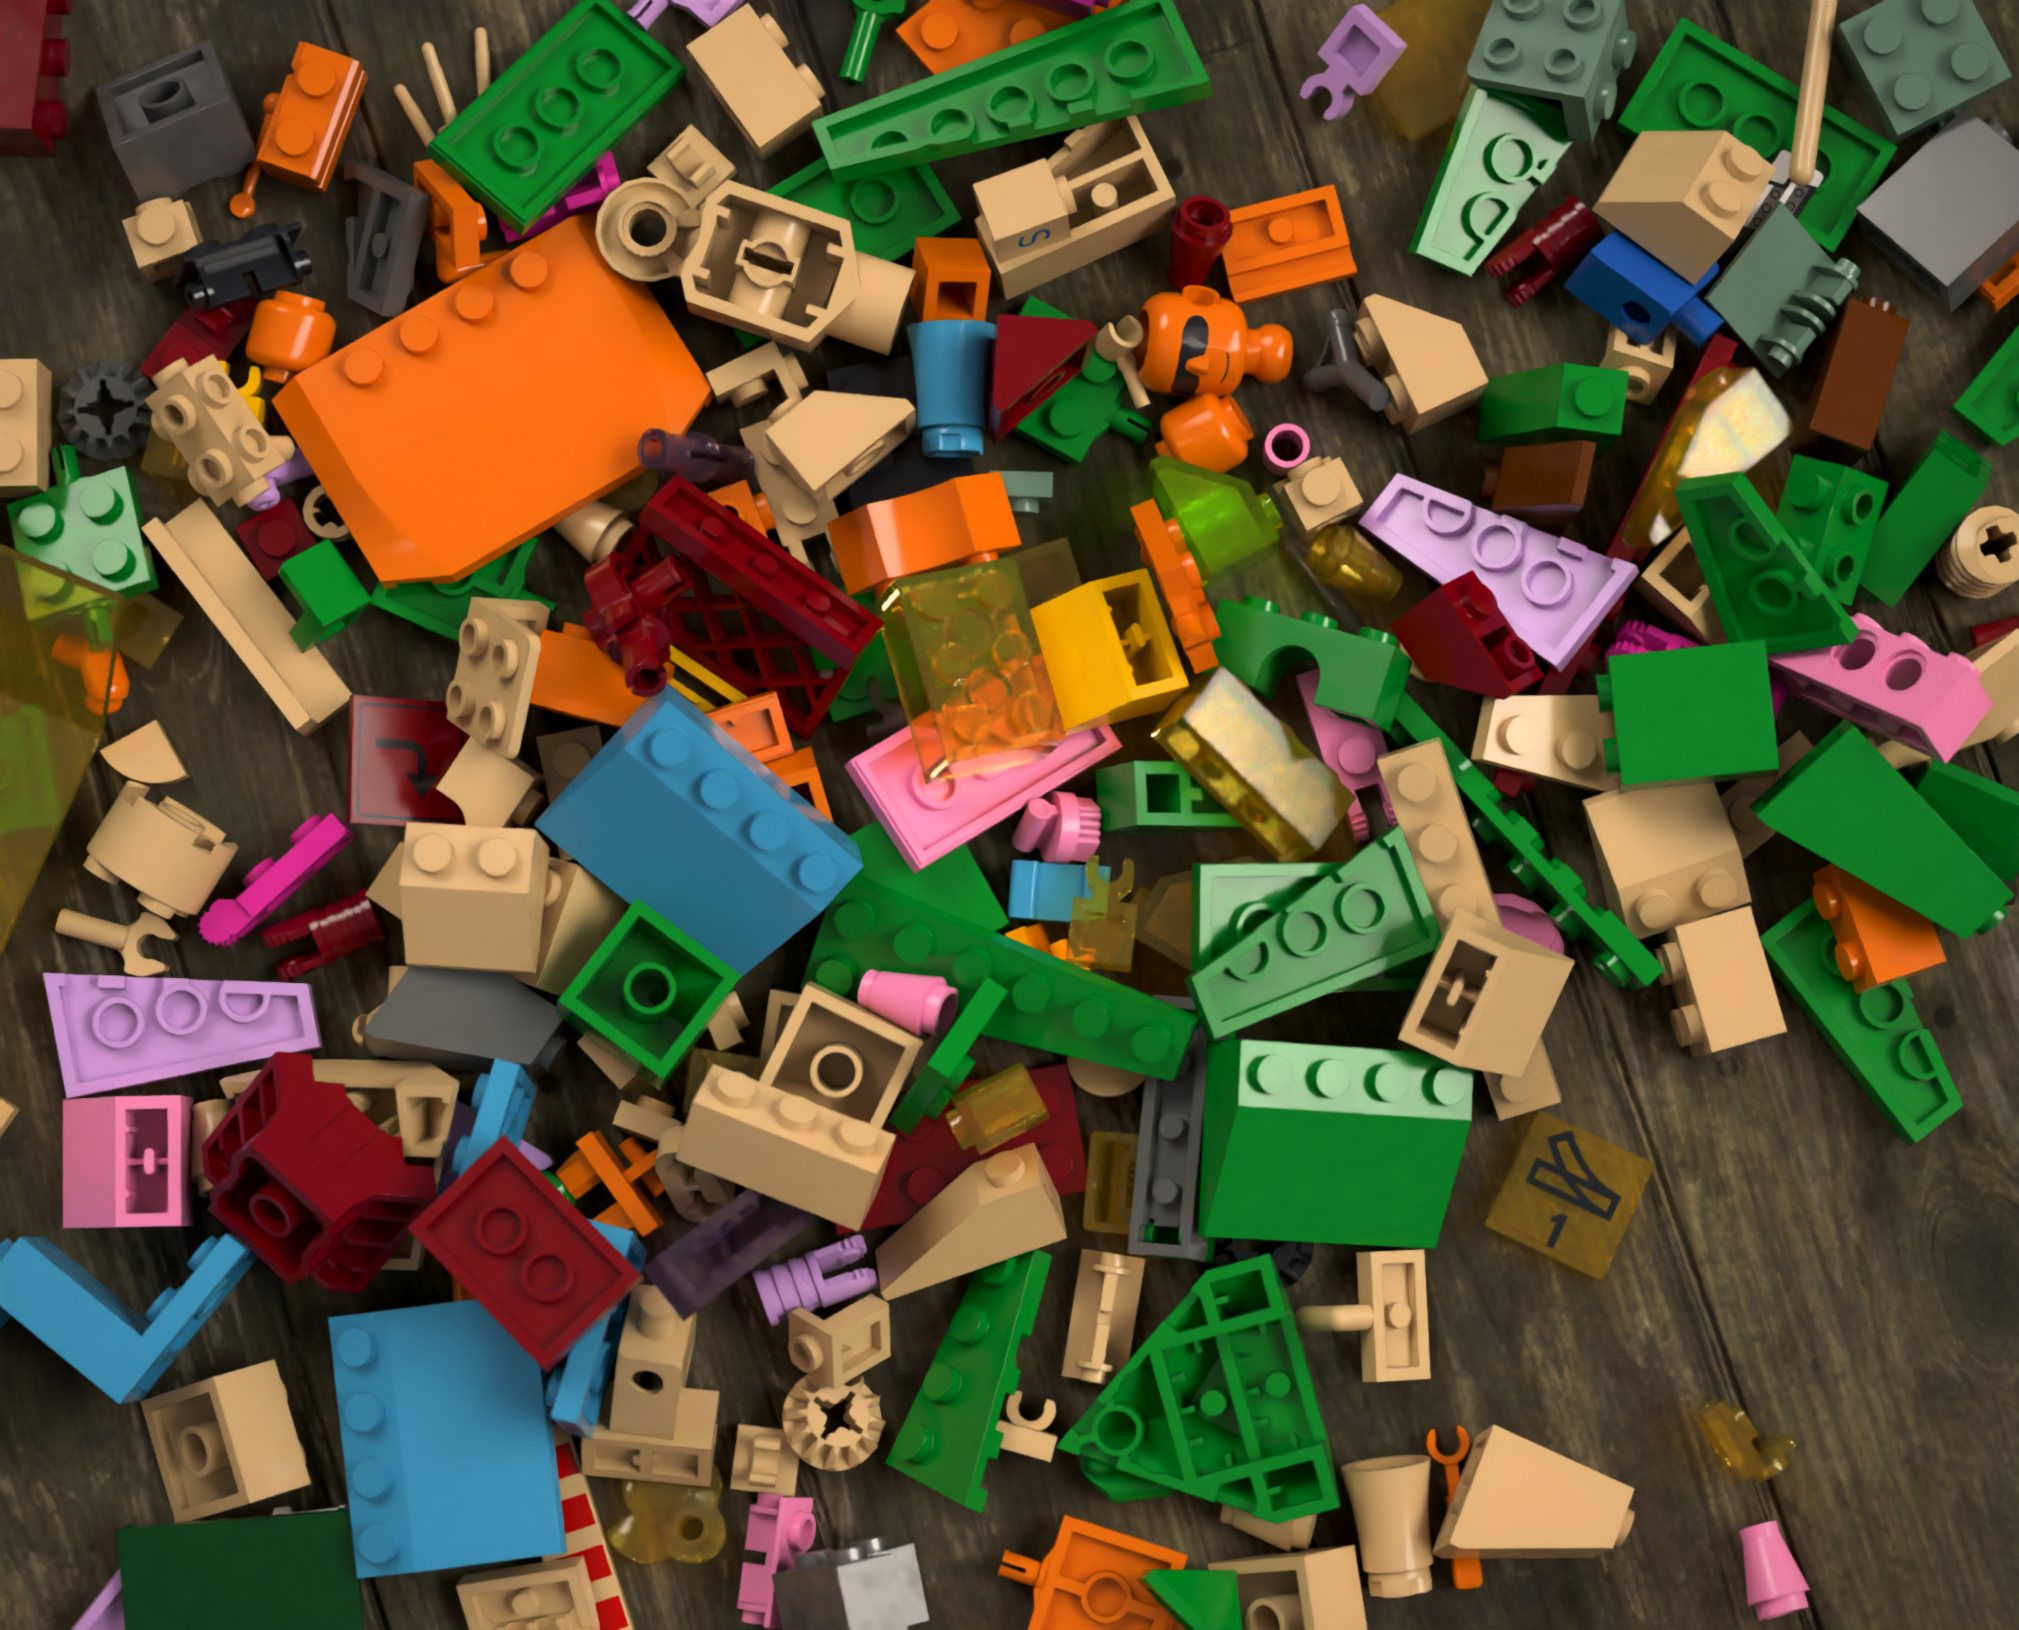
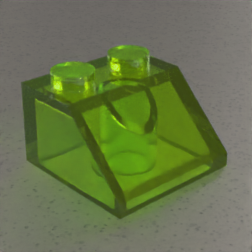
[1146,455,1283,592]

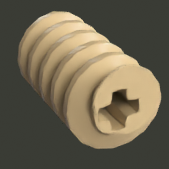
[1934,505,2019,599]

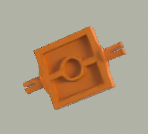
[1130,498,1222,674]
[997,1514,1188,1630]

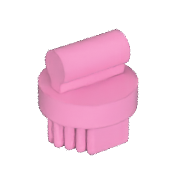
[1012,791,1102,864]

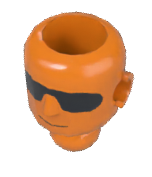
[1133,285,1293,397]

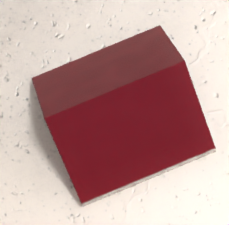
[986,314,1099,445]

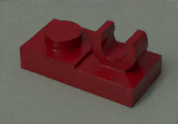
[139,296,259,381]

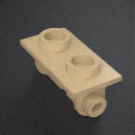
[1061,1248,1145,1384]

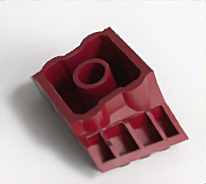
[202,1051,437,1293]

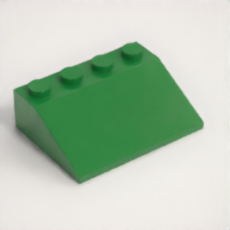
[1198,1040,1474,1249]

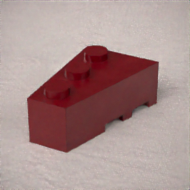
[0,0,73,158]

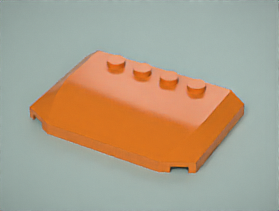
[271,211,714,589]

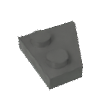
[344,160,432,317]

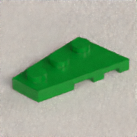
[1673,470,1860,654]

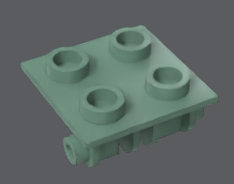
[1703,201,1861,380]

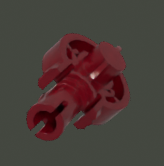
[582,551,694,697]

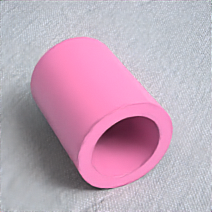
[1262,424,1310,477]

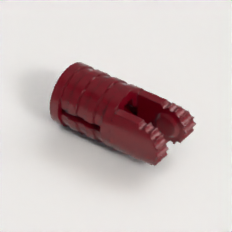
[1483,194,1605,309]
[259,887,389,982]

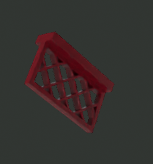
[624,473,885,741]

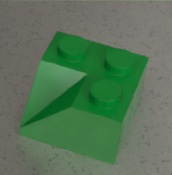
[556,898,742,1091]

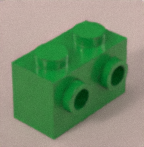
[1776,455,1889,606]

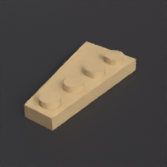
[1471,695,1620,794]

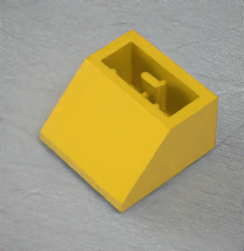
[1009,568,1189,740]

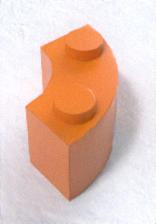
[827,472,1022,602]

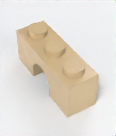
[365,735,546,920]

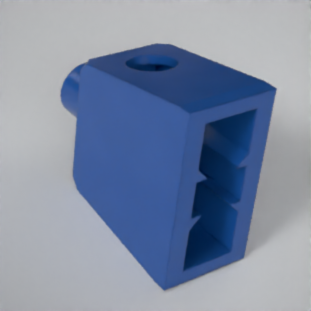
[1563,228,1725,349]

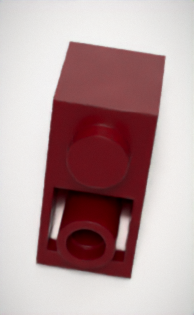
[1389,570,1545,700]

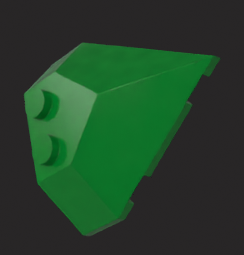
[1055,1253,1340,1524]

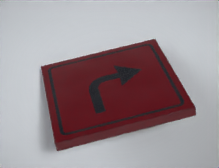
[346,695,469,827]

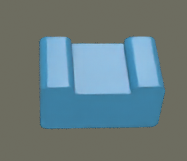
[1008,860,1111,927]

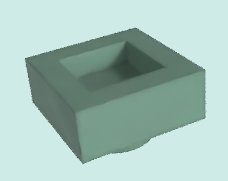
[989,470,1053,517]

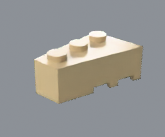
[975,115,1177,300]

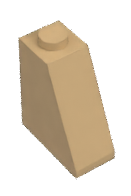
[1432,1425,1635,1559]

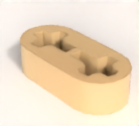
[655,1126,736,1225]

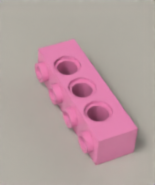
[1767,613,1994,764]

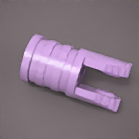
[752,1234,880,1327]

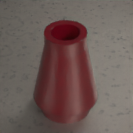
[1167,196,1233,290]

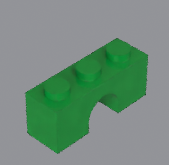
[1200,595,1413,733]

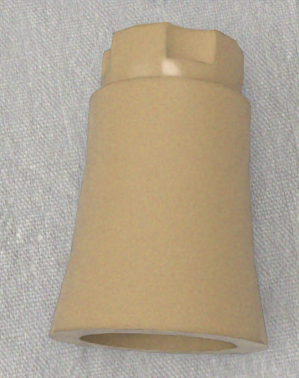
[1340,1455,1433,1598]

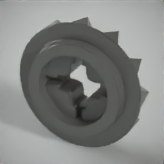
[56,359,156,461]

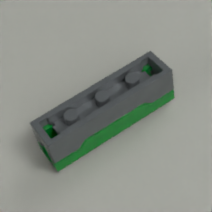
[1127,995,1236,1263]

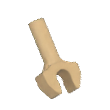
[55,908,179,978]

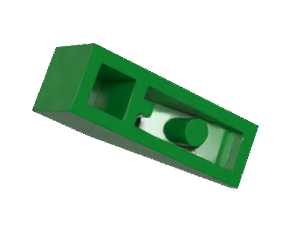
[1096,761,1302,834]

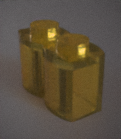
[945,1061,1050,1156]

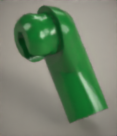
[1080,1456,1172,1504]

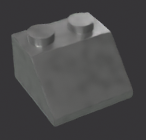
[94,38,258,204]

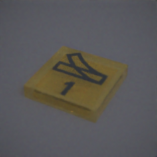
[1483,1110,1656,1281]

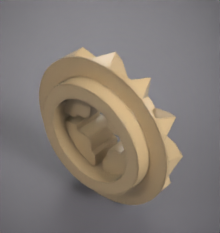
[782,1374,886,1471]

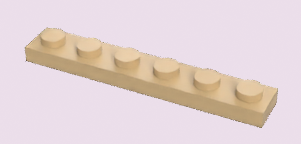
[1377,736,1562,1121]

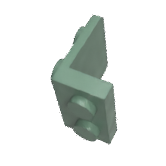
[1466,0,1636,142]

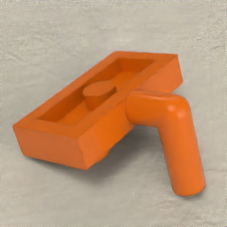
[413,159,510,284]

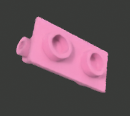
[737,1492,816,1628]

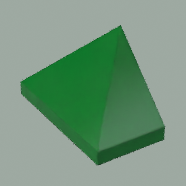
[1136,1569,1242,1630]

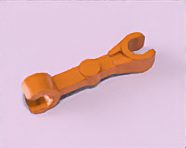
[1425,1426,1483,1590]

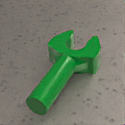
[838,0,908,86]

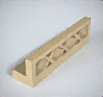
[141,497,353,738]

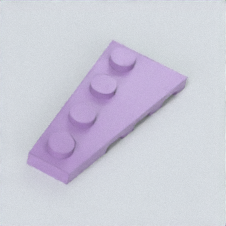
[1358,473,1639,673]

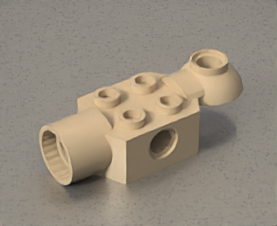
[595,177,917,356]

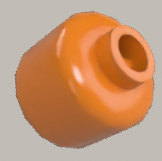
[246,290,336,385]
[1155,392,1254,485]

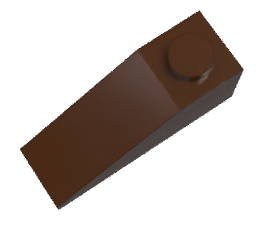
[1478,440,1596,535]

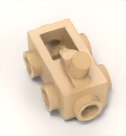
[145,354,295,508]

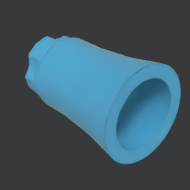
[906,320,996,458]

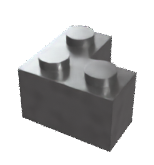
[771,1535,929,1630]

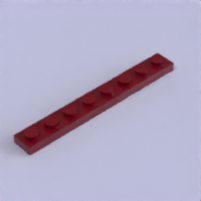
[1490,332,1740,803]

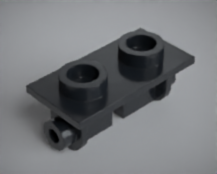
[172,221,312,312]

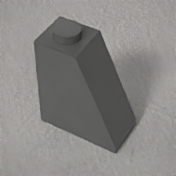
[363,967,569,1078]

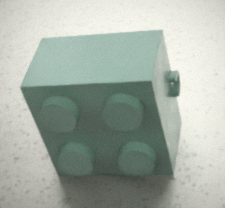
[1832,0,2012,146]

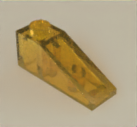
[1622,366,1797,547]

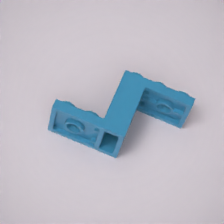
[452,1058,648,1440]
[0,1233,259,1404]

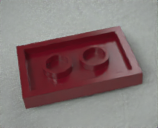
[407,1135,644,1373]

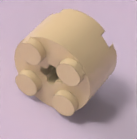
[83,781,239,919]

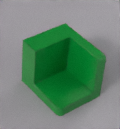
[278,538,372,653]

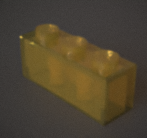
[1150,665,1357,862]

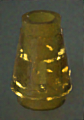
[1306,523,1403,604]

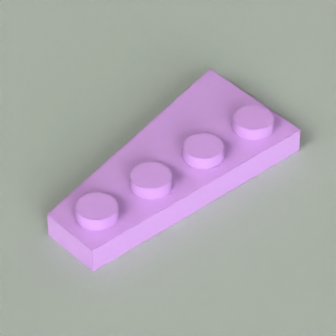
[43,973,323,1099]

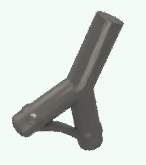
[1303,309,1391,411]

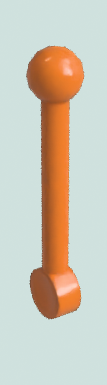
[230,93,280,220]

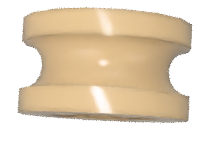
[303,485,351,543]

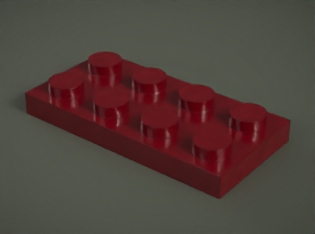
[835,1063,1090,1235]

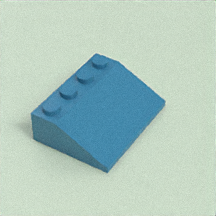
[535,683,864,978]
[328,1299,567,1579]

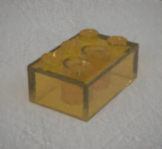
[874,556,1067,785]

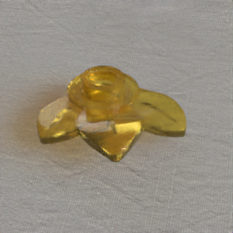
[606,1463,727,1565]

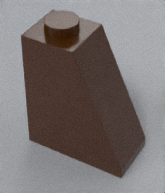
[1788,296,1910,468]

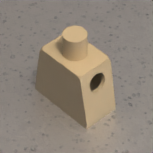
[609,1284,698,1441]

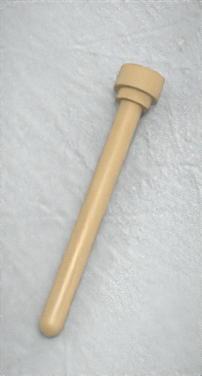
[1789,0,1838,186]

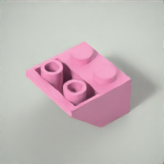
[63,1095,194,1228]

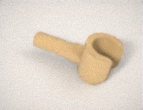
[1095,315,1150,409]

